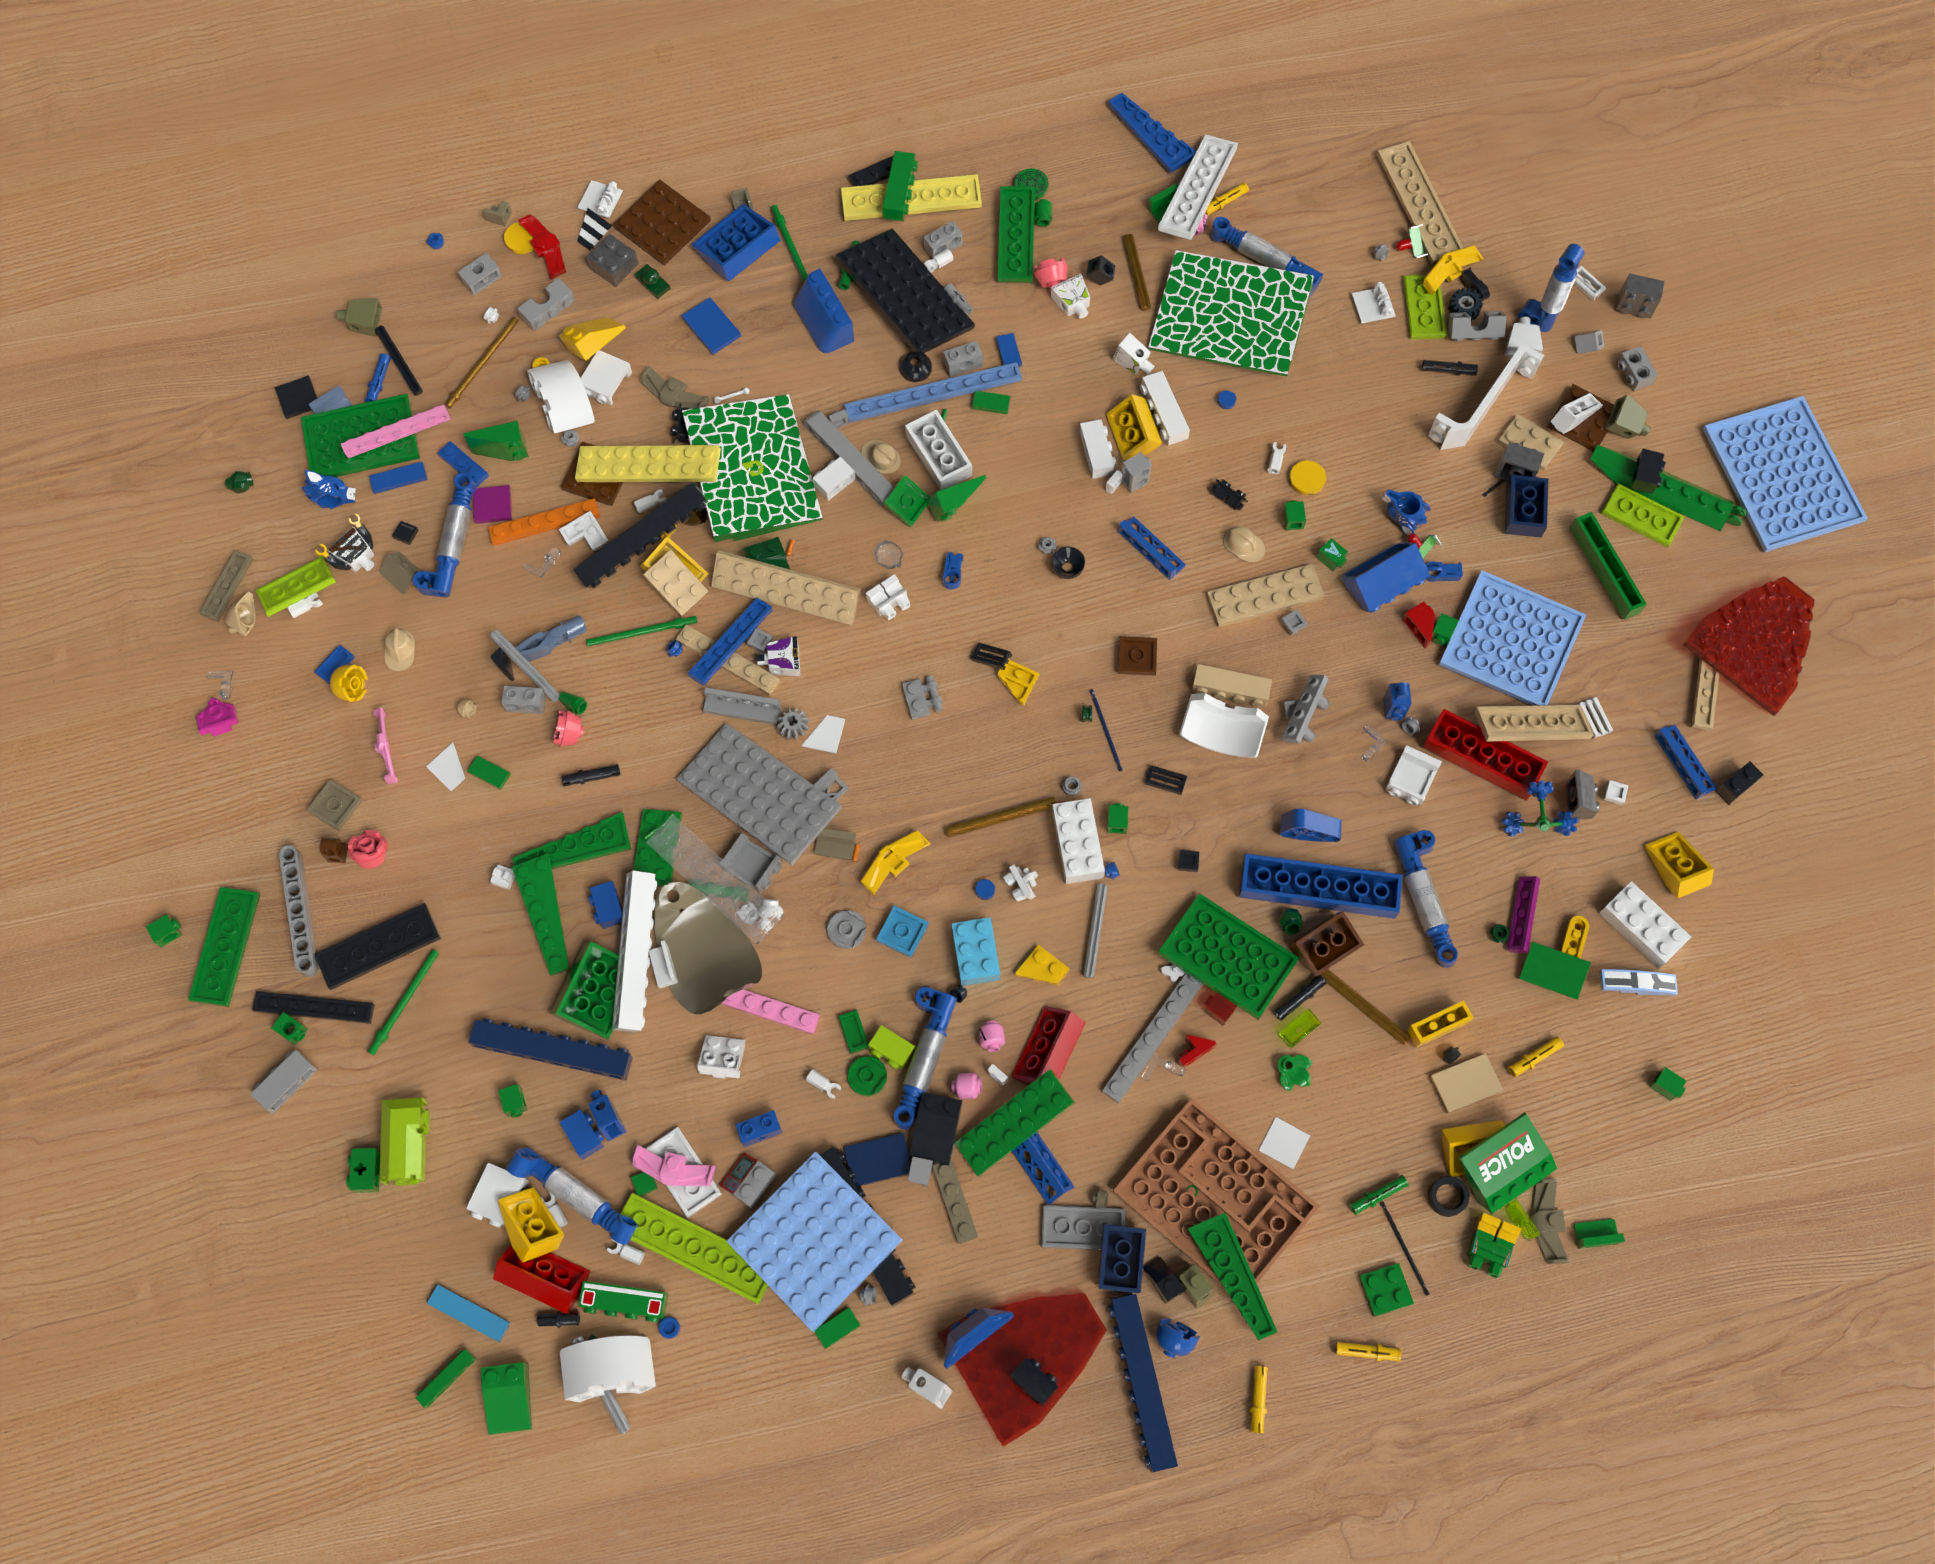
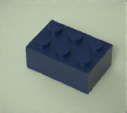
[1505,475,1549,538]
[1098,1223,1146,1293]

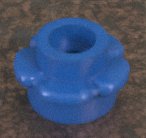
[427,233,444,249]
[666,640,683,657]
[1104,862,1120,880]

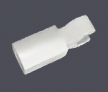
[924,249,953,273]
[1268,442,1286,475]
[634,489,667,513]
[287,593,323,618]
[806,1069,841,1100]
[541,1192,568,1228]
[607,1239,645,1265]

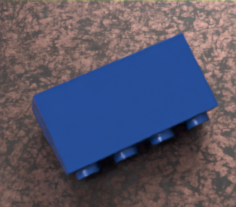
[794,268,854,353]
[1341,542,1430,613]

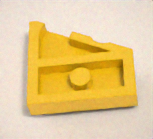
[997,659,1040,706]
[1015,945,1070,985]

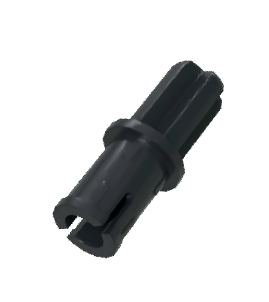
[537,1311,580,1328]

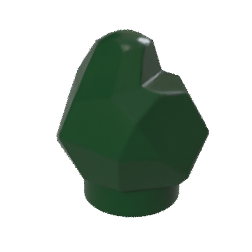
[225,471,254,494]
[1278,908,1303,935]

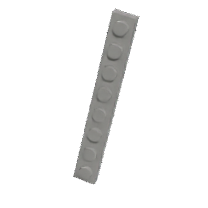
[1102,973,1203,1104]

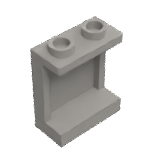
[720,833,782,893]

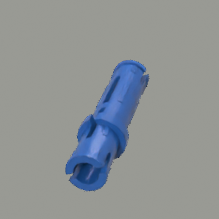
[365,353,391,402]

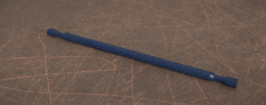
[1090,689,1123,772]

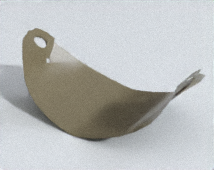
[655,882,762,1015]

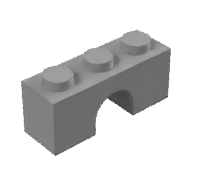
[517,278,575,331]
[1447,311,1507,341]

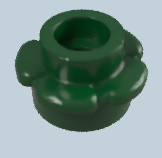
[1490,924,1509,943]

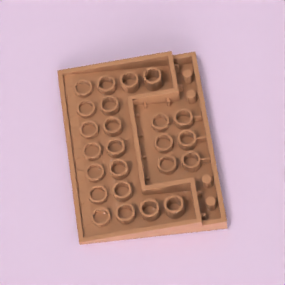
[1113,1098,1320,1286]

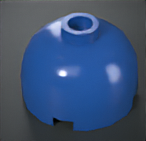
[1156,1318,1200,1358]

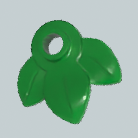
[1277,1054,1313,1092]

